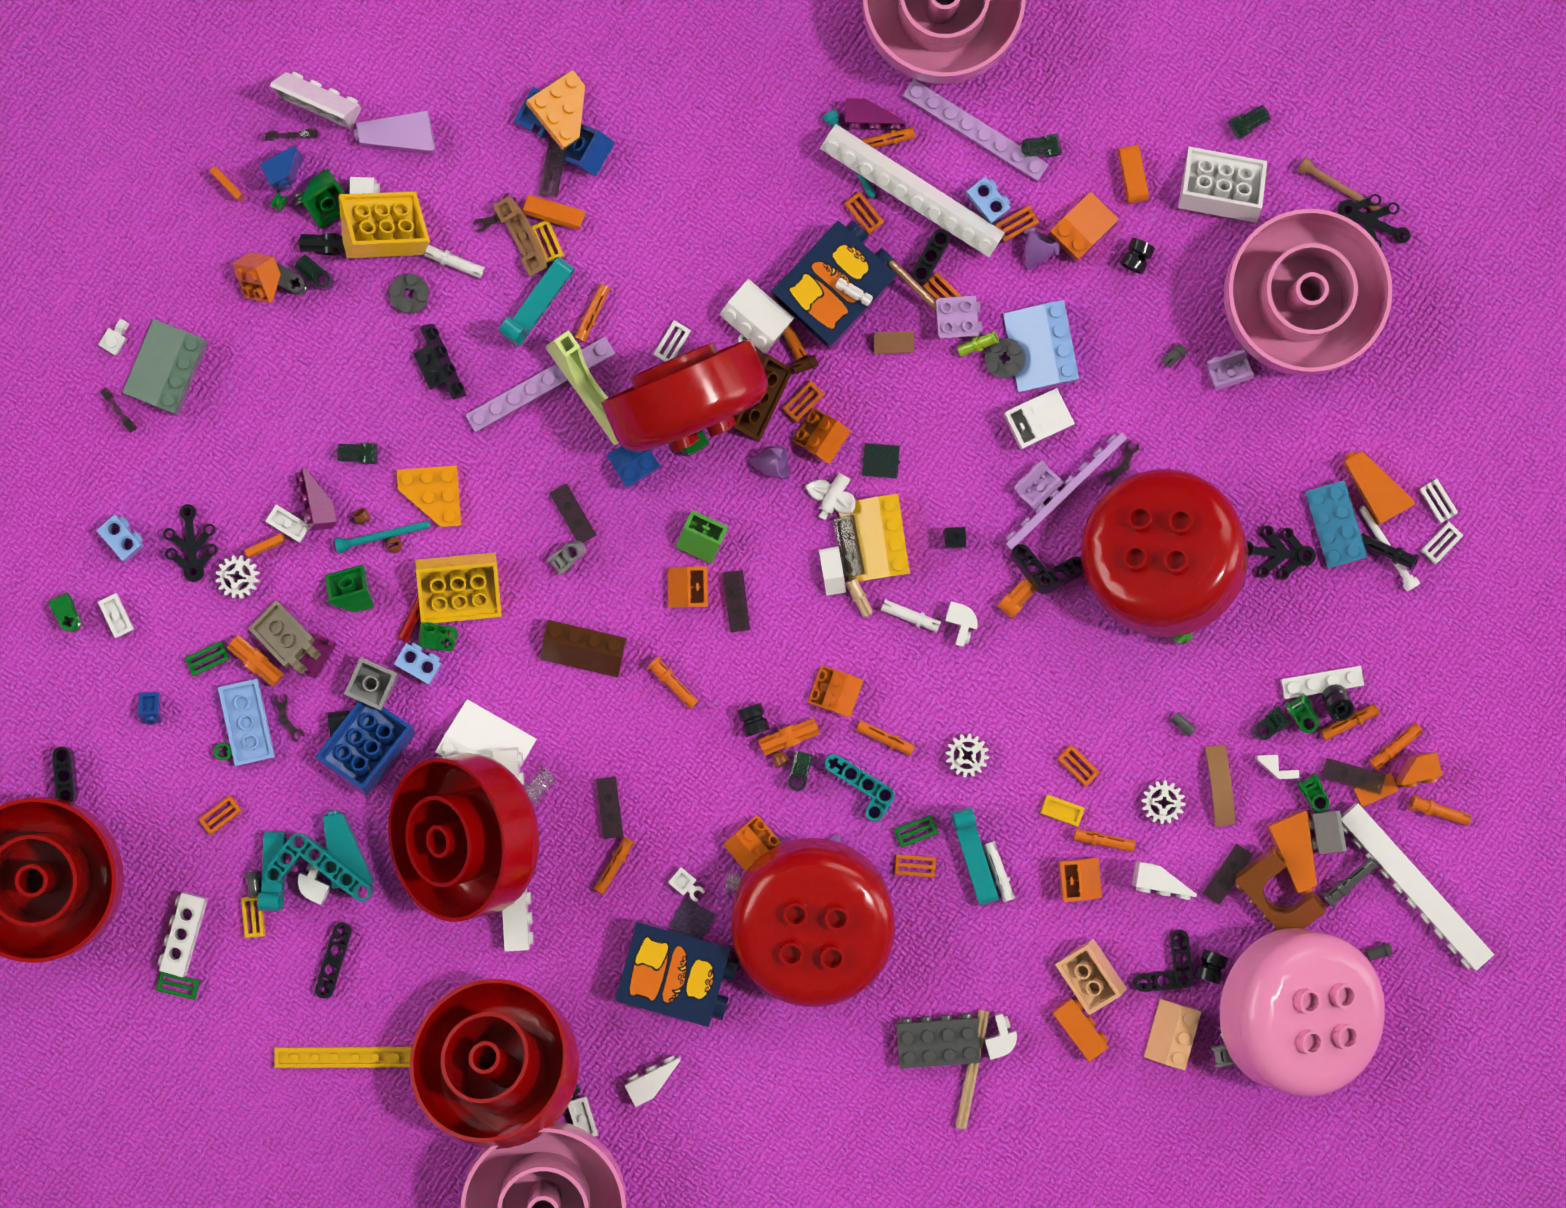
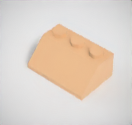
[1055,938,1127,1015]
[1144,999,1202,1070]

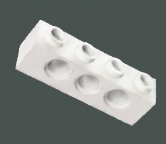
[158,892,208,977]

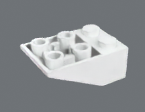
[1003,388,1075,450]
[1132,861,1197,900]

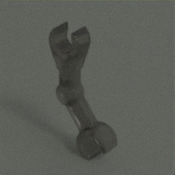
[265,128,318,141]
[473,193,516,233]
[100,387,137,433]
[1101,440,1139,485]
[274,693,305,742]

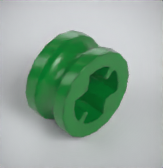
[270,192,288,213]
[214,743,233,761]

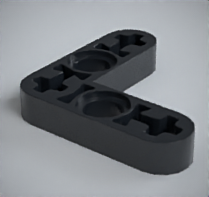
[1011,544,1084,594]
[1134,929,1193,992]

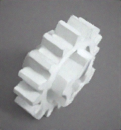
[216,555,260,599]
[945,734,989,777]
[1141,781,1186,824]

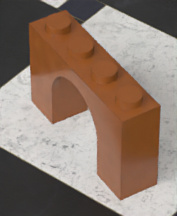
[1235,846,1326,931]

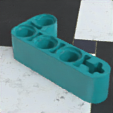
[825,754,894,822]
[258,831,286,912]

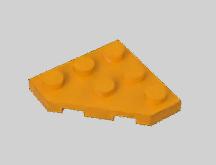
[526,70,585,150]
[397,465,462,527]

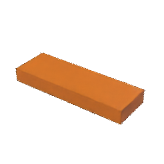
[522,194,586,231]

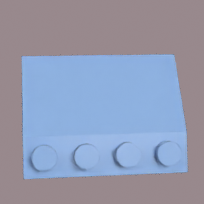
[1003,300,1079,393]

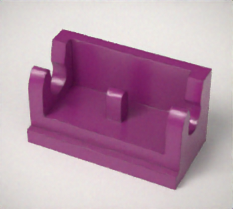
[300,633,337,679]

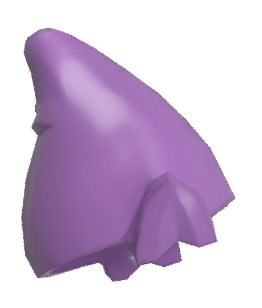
[1024,228,1059,270]
[750,446,791,480]

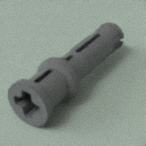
[1322,857,1379,907]

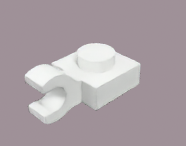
[98,319,129,356]

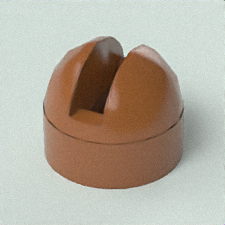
[352,507,370,525]
[386,537,403,553]
[772,751,790,769]

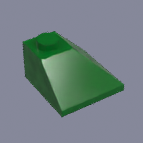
[300,168,345,229]
[325,564,374,613]

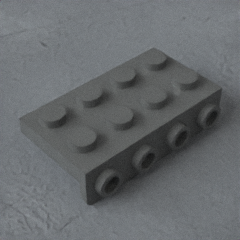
[896,1013,981,1069]

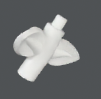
[805,473,856,520]

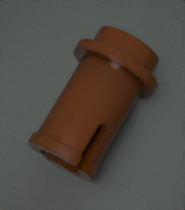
[792,354,819,375]

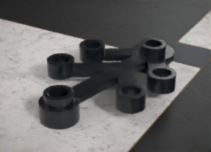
[1337,194,1410,248]
[163,504,218,582]
[1247,525,1316,580]

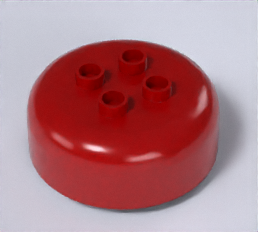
[601,338,768,453]
[1081,469,1248,637]
[388,753,539,922]
[0,797,124,963]
[731,838,895,1007]
[410,979,579,1149]

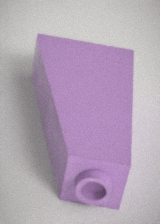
[354,111,436,154]

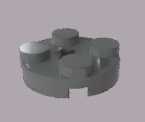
[389,273,430,314]
[985,338,1026,379]

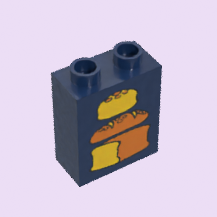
[772,220,898,350]
[615,920,739,1027]

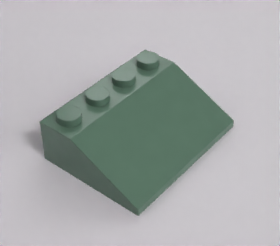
[122,319,209,416]

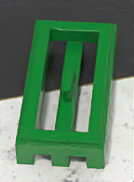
[185,641,230,676]
[894,815,939,848]
[156,971,201,1000]

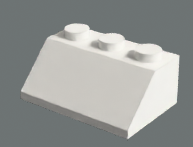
[719,279,794,353]

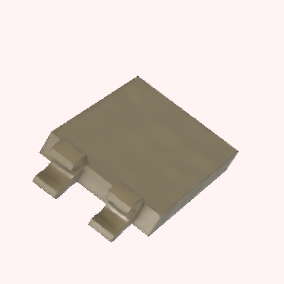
[248,600,322,674]

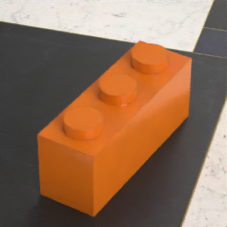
[1051,997,1109,1062]

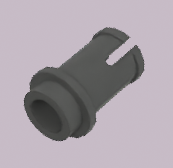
[1161,343,1187,368]
[1170,712,1196,737]
[245,871,261,897]
[1366,942,1393,962]

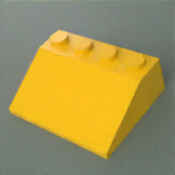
[339,192,430,258]
[839,494,910,582]
[415,552,502,624]

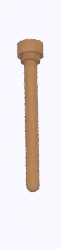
[1297,157,1382,211]
[888,260,937,312]

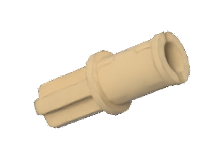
[845,577,872,617]

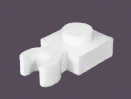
[668,867,705,902]

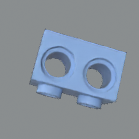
[966,176,1010,224]
[96,515,144,562]
[394,642,443,685]

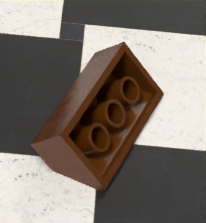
[732,351,794,442]
[540,620,628,678]

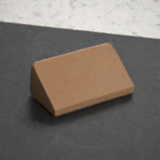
[873,331,914,354]

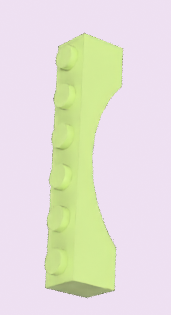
[545,330,619,445]

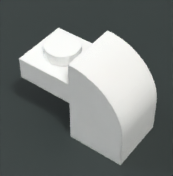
[945,601,978,647]
[298,857,332,905]
[984,1012,1017,1060]

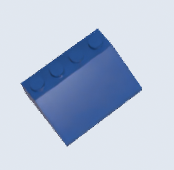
[315,701,416,797]

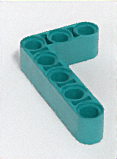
[498,257,575,348]
[950,806,999,906]
[264,832,374,901]

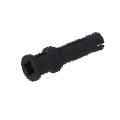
[1361,533,1419,571]

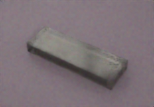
[538,136,567,197]
[549,483,597,543]
[833,515,865,578]
[723,570,750,633]
[1321,758,1386,795]
[596,776,624,839]
[1202,843,1253,905]

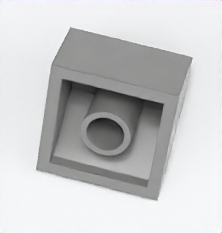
[344,657,400,710]
[1308,810,1347,854]

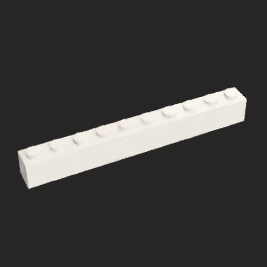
[820,124,1005,257]
[493,747,534,951]
[1341,803,1494,971]

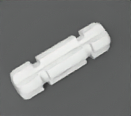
[835,278,873,306]

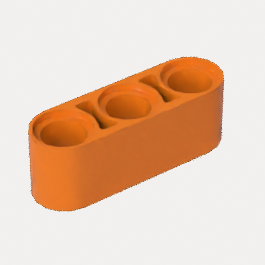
[1118,144,1149,204]

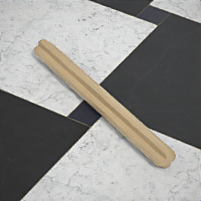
[956,1010,989,1129]

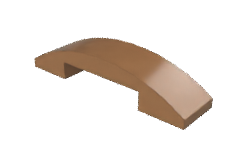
[493,196,547,277]
[1205,744,1235,827]

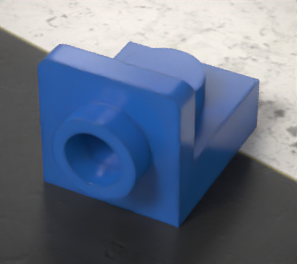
[138,692,162,725]

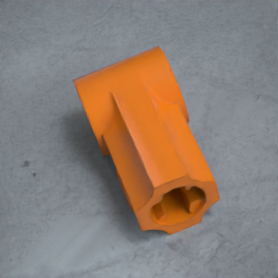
[997,578,1036,619]

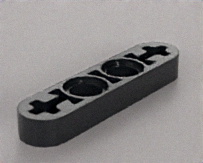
[315,922,352,999]

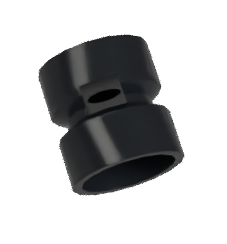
[1120,237,1155,274]
[1322,684,1354,721]
[737,703,770,737]
[1195,949,1229,984]

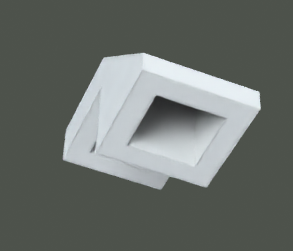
[819,546,846,596]
[1255,755,1299,779]

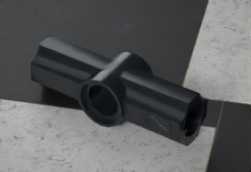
[299,233,346,255]

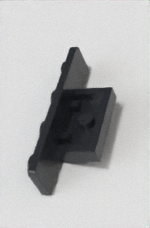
[414,323,466,400]

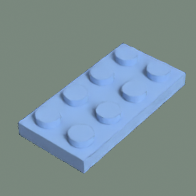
[218,679,275,766]

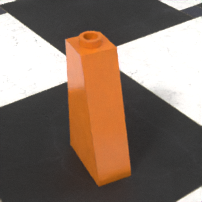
[1341,450,1416,525]
[1266,810,1317,895]

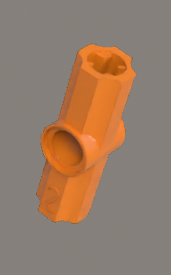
[227,635,285,687]
[758,718,821,756]

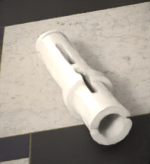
[424,245,485,279]
[881,599,941,633]
[982,841,1015,903]

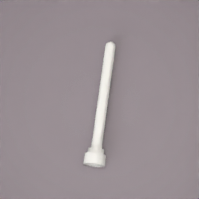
[1359,506,1420,592]

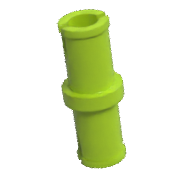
[957,331,999,357]

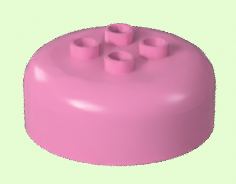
[862,0,1026,84]
[1224,209,1392,376]
[1220,928,1385,1097]
[461,1121,626,1208]

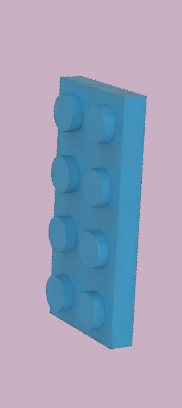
[1305,480,1368,569]

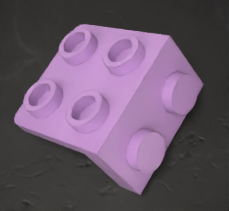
[936,296,982,339]

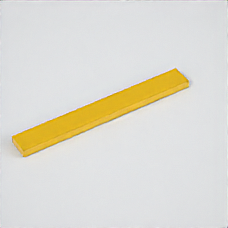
[274,1046,412,1068]

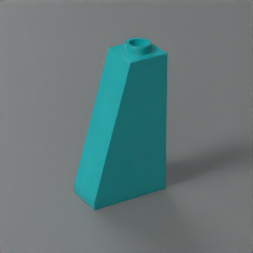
[323,810,375,889]

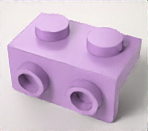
[1207,349,1254,390]
[1014,461,1063,510]

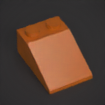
[1048,192,1119,262]

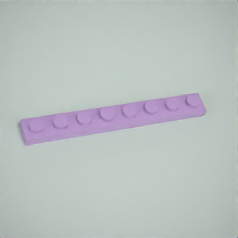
[903,79,1049,182]
[466,336,616,433]
[1005,433,1127,551]

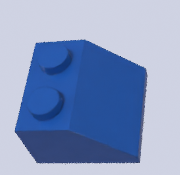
[557,124,615,177]
[259,145,303,192]
[607,446,661,489]

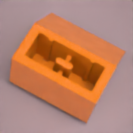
[232,252,281,303]
[792,408,851,465]
[668,566,709,608]
[807,665,864,718]
[1395,752,1443,788]
[723,815,782,871]
[1058,857,1102,902]

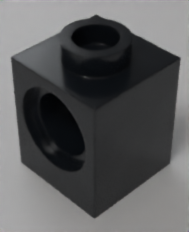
[944,527,966,549]

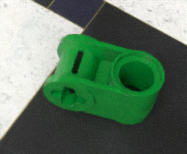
[49,592,81,632]
[418,622,458,651]
[1285,693,1321,733]
[1296,773,1330,812]

